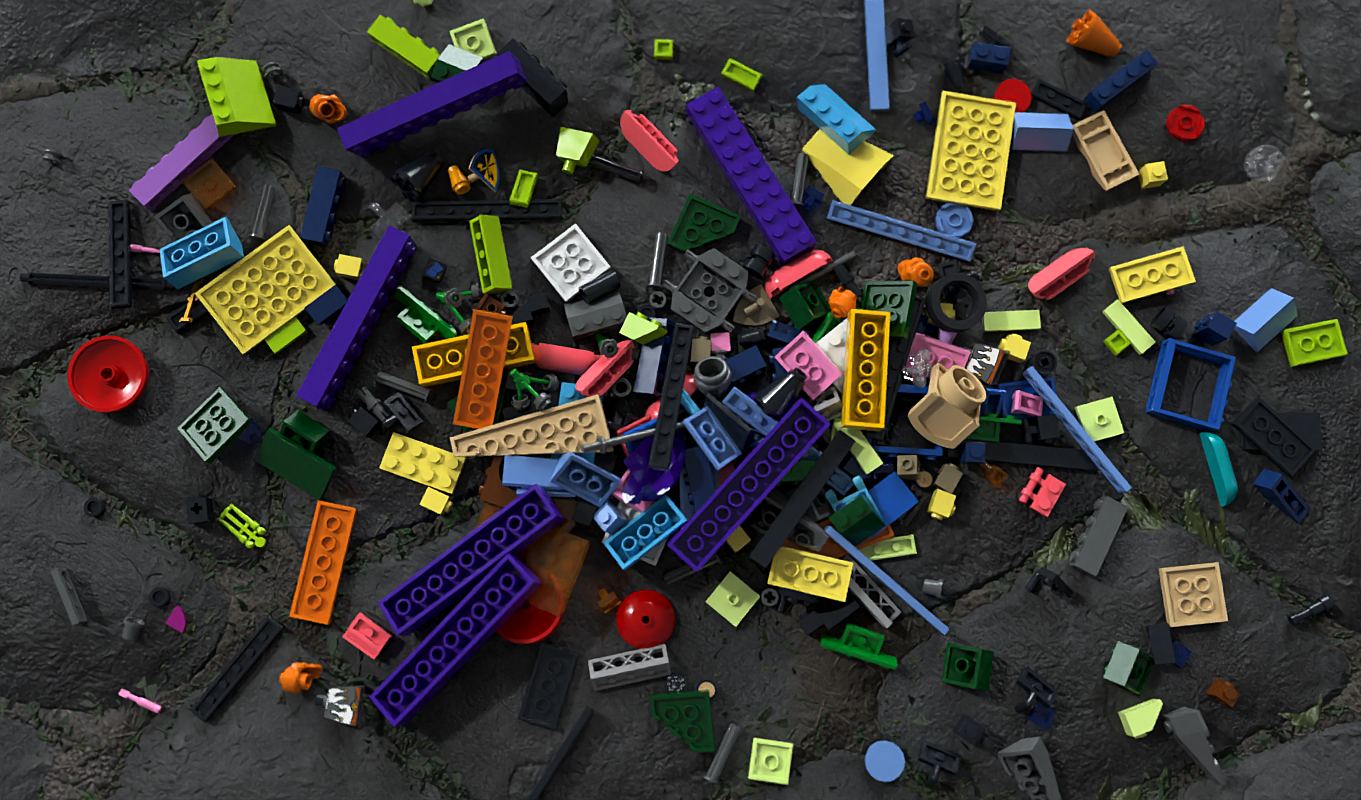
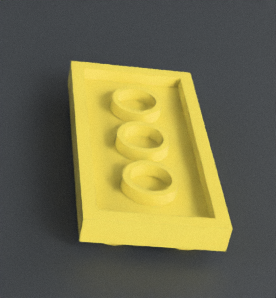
[1109,246,1196,303]
[379,432,467,494]
[768,546,853,602]

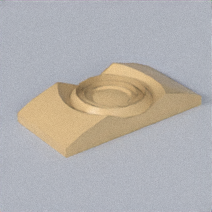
[1072,110,1139,191]

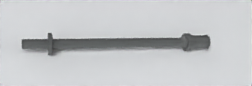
[581,421,686,454]

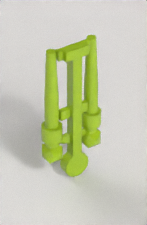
[218,504,266,549]

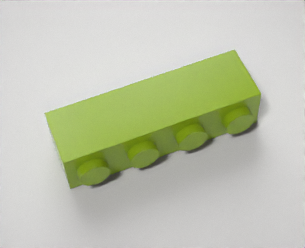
[367,15,441,80]
[469,215,512,294]

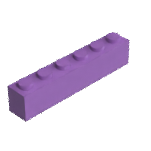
[129,114,234,211]

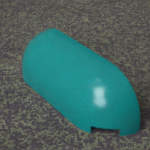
[1199,432,1238,507]

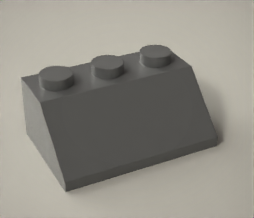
[564,289,627,341]

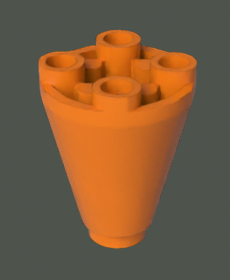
[1067,10,1121,57]

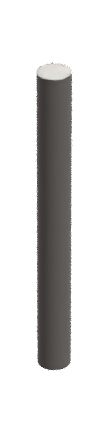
[788,251,857,290]

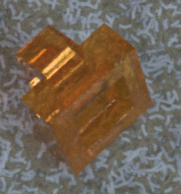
[597,588,621,613]

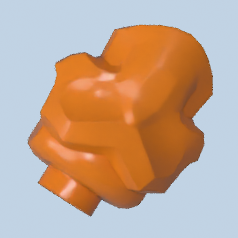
[310,94,347,124]
[898,257,934,287]
[828,287,857,318]
[279,662,322,693]

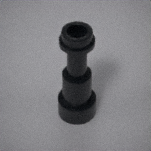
[1287,595,1334,626]

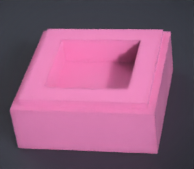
[710,332,731,352]

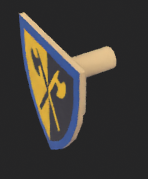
[468,149,500,192]

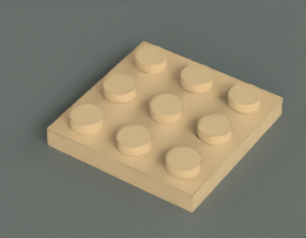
[1158,562,1228,627]

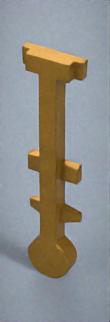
[179,277,205,323]

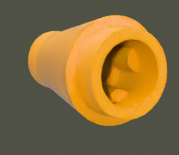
[448,166,470,195]

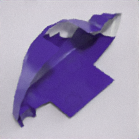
[621,431,686,505]

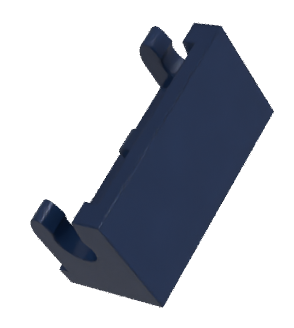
[305,285,348,325]
[766,319,809,346]

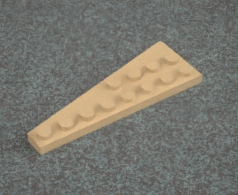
[450,394,614,457]

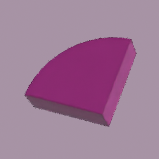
[166,606,187,633]

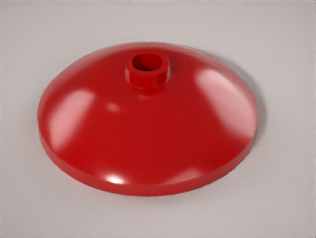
[617,590,675,649]

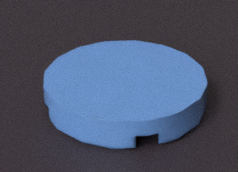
[935,202,973,238]
[864,740,905,782]

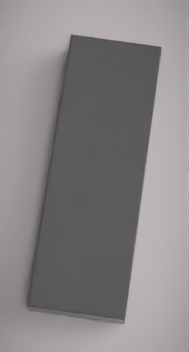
[50,568,88,626]

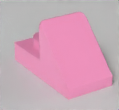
[1011,390,1043,417]

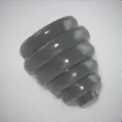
[693,357,732,399]

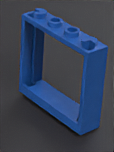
[1145,338,1236,432]
[863,384,943,460]

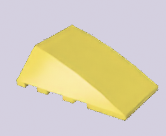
[802,129,894,205]

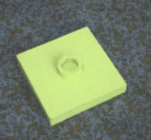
[449,19,497,60]
[1074,397,1124,441]
[705,572,760,627]
[748,737,793,785]

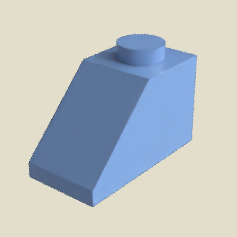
[594,498,629,535]

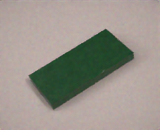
[255,428,336,501]

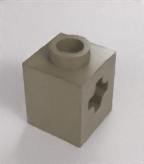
[690,336,711,365]
[897,455,920,480]
[931,463,963,494]

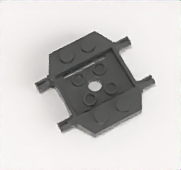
[662,248,757,334]

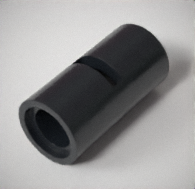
[579,270,621,304]

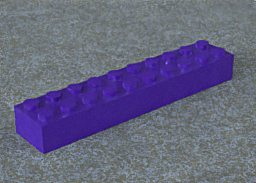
[337,51,528,157]
[686,86,817,266]
[296,225,417,412]
[667,397,831,572]
[378,484,564,637]
[370,553,542,727]

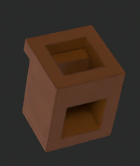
[475,293,507,315]
[1206,678,1241,707]

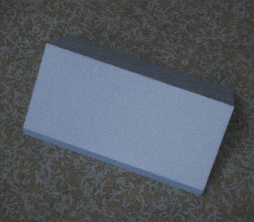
[1011,113,1073,152]
[1234,288,1298,352]
[682,406,742,471]
[550,452,622,507]
[502,455,562,490]

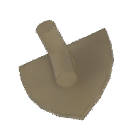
[733,284,780,326]

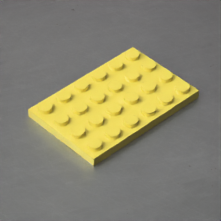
[926,91,1016,211]
[195,225,336,355]

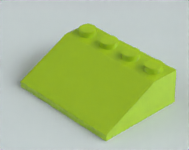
[197,57,276,137]

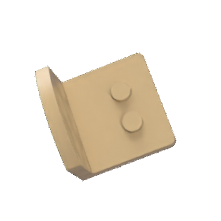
[908,362,986,449]

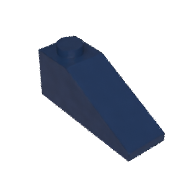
[1253,469,1310,523]

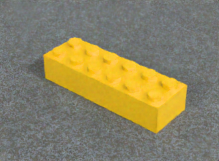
[841,309,890,431]
[412,322,536,388]

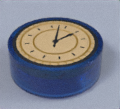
[914,470,934,489]
[697,680,717,700]

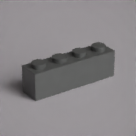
[1069,496,1128,577]

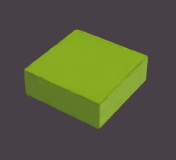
[654,39,673,60]
[1103,329,1131,356]

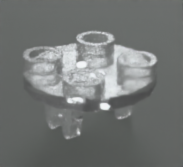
[1243,145,1284,180]
[902,349,933,388]

